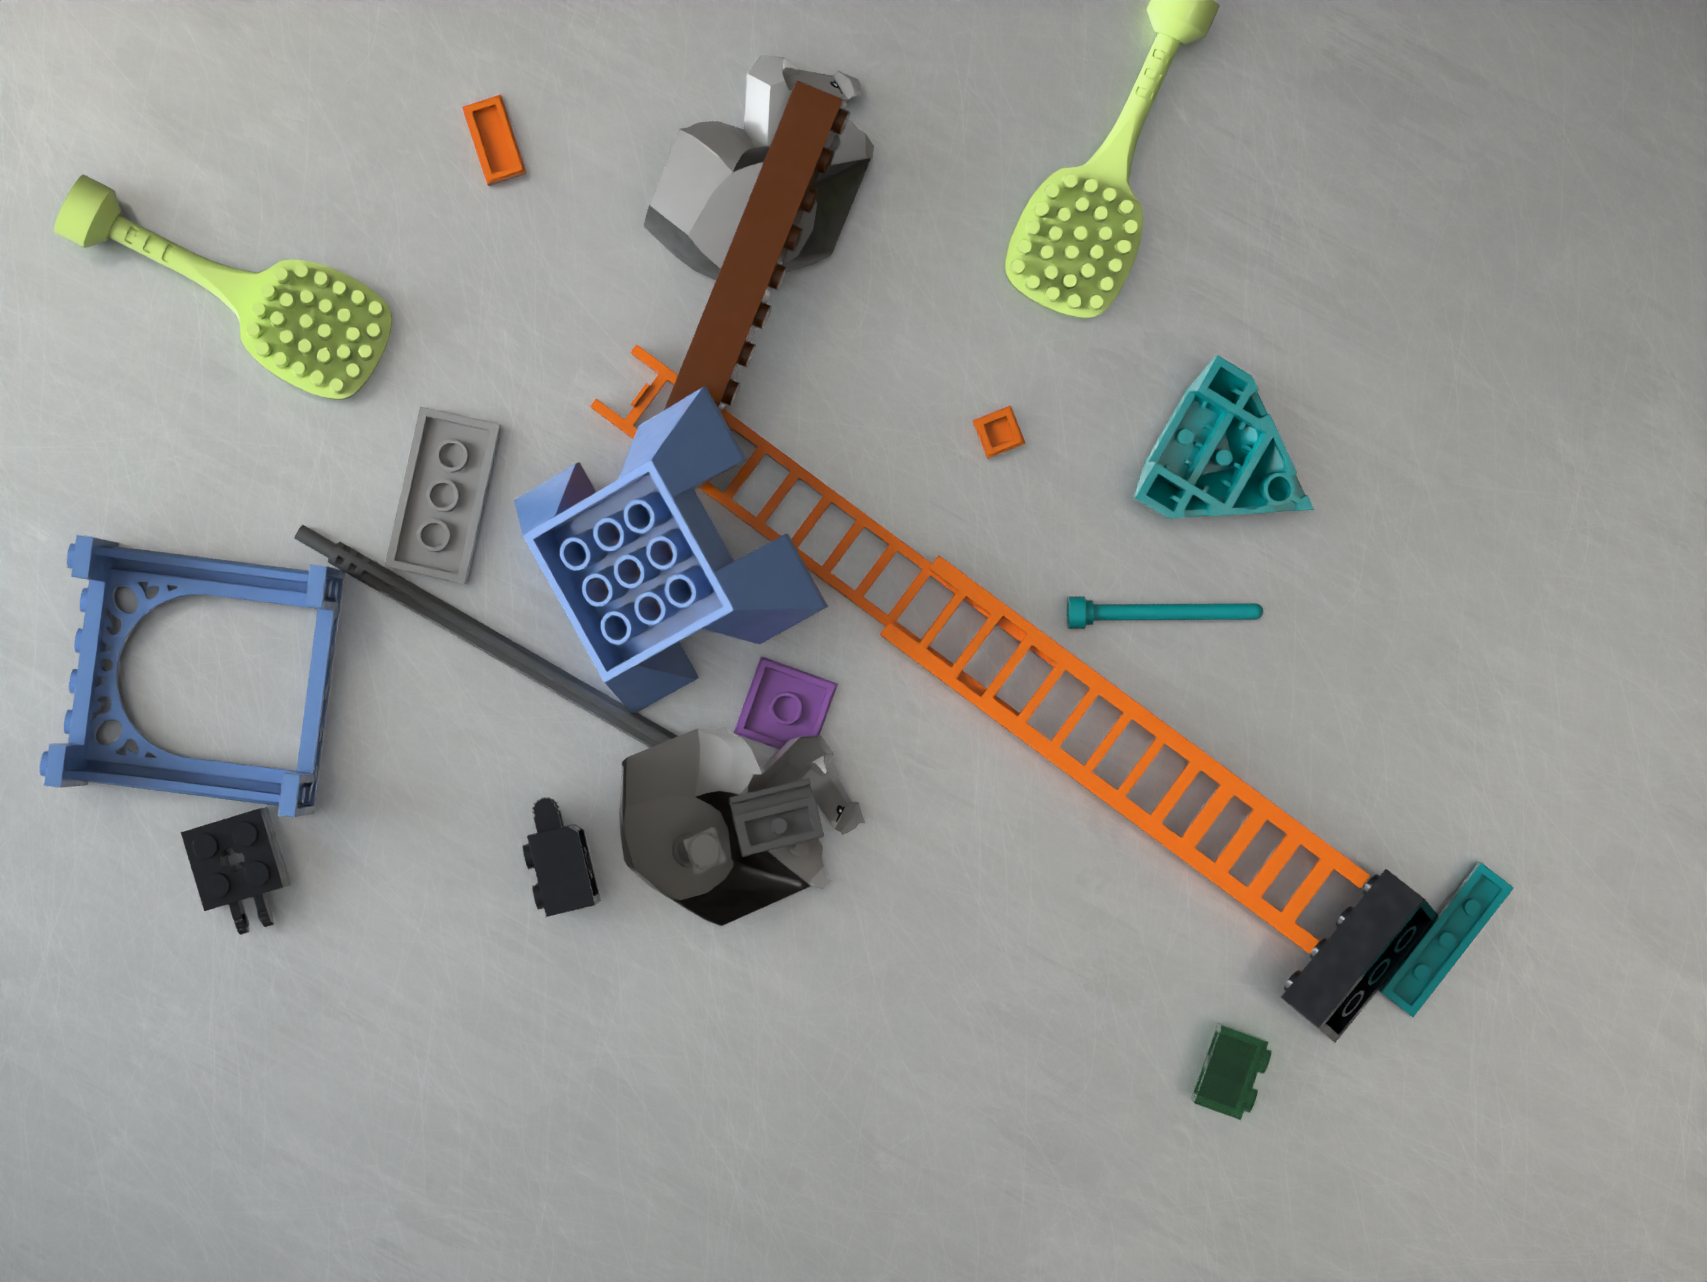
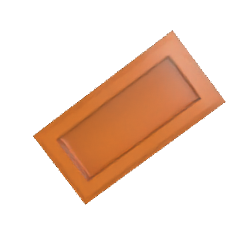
[462,94,527,186]

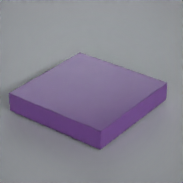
[734,656,838,758]

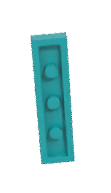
[1379,862,1514,1017]

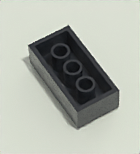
[1281,869,1438,1043]

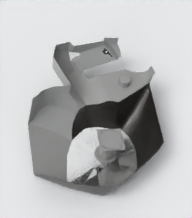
[619,728,865,926]

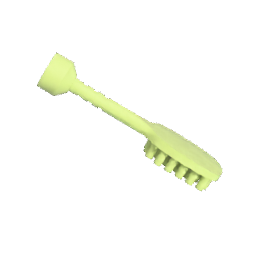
[1005,0,1220,318]
[54,175,392,400]

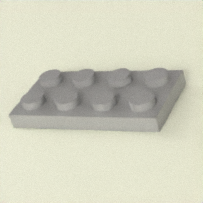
[385,407,502,584]

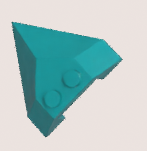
[1133,355,1314,519]

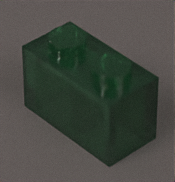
[1191,1022,1272,1120]

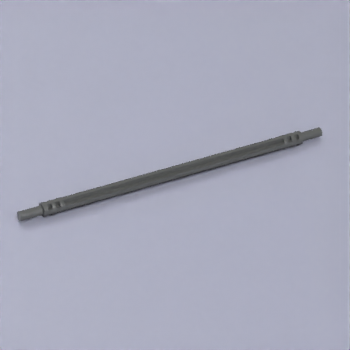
[294,525,678,748]

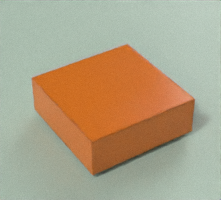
[972,405,1026,459]

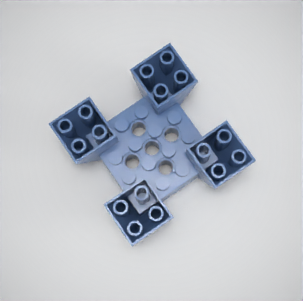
[514,386,828,713]

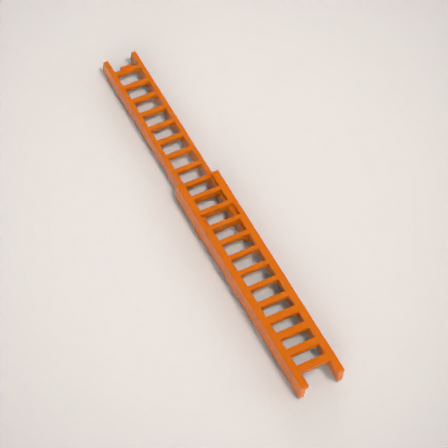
[590,344,1370,954]

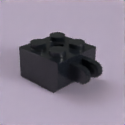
[523,797,601,917]
[181,807,290,935]

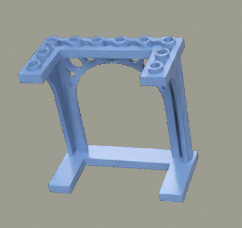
[40,535,345,817]

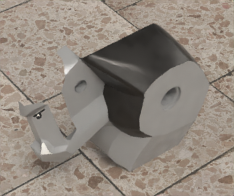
[644,55,874,280]

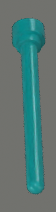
[1067,596,1263,629]

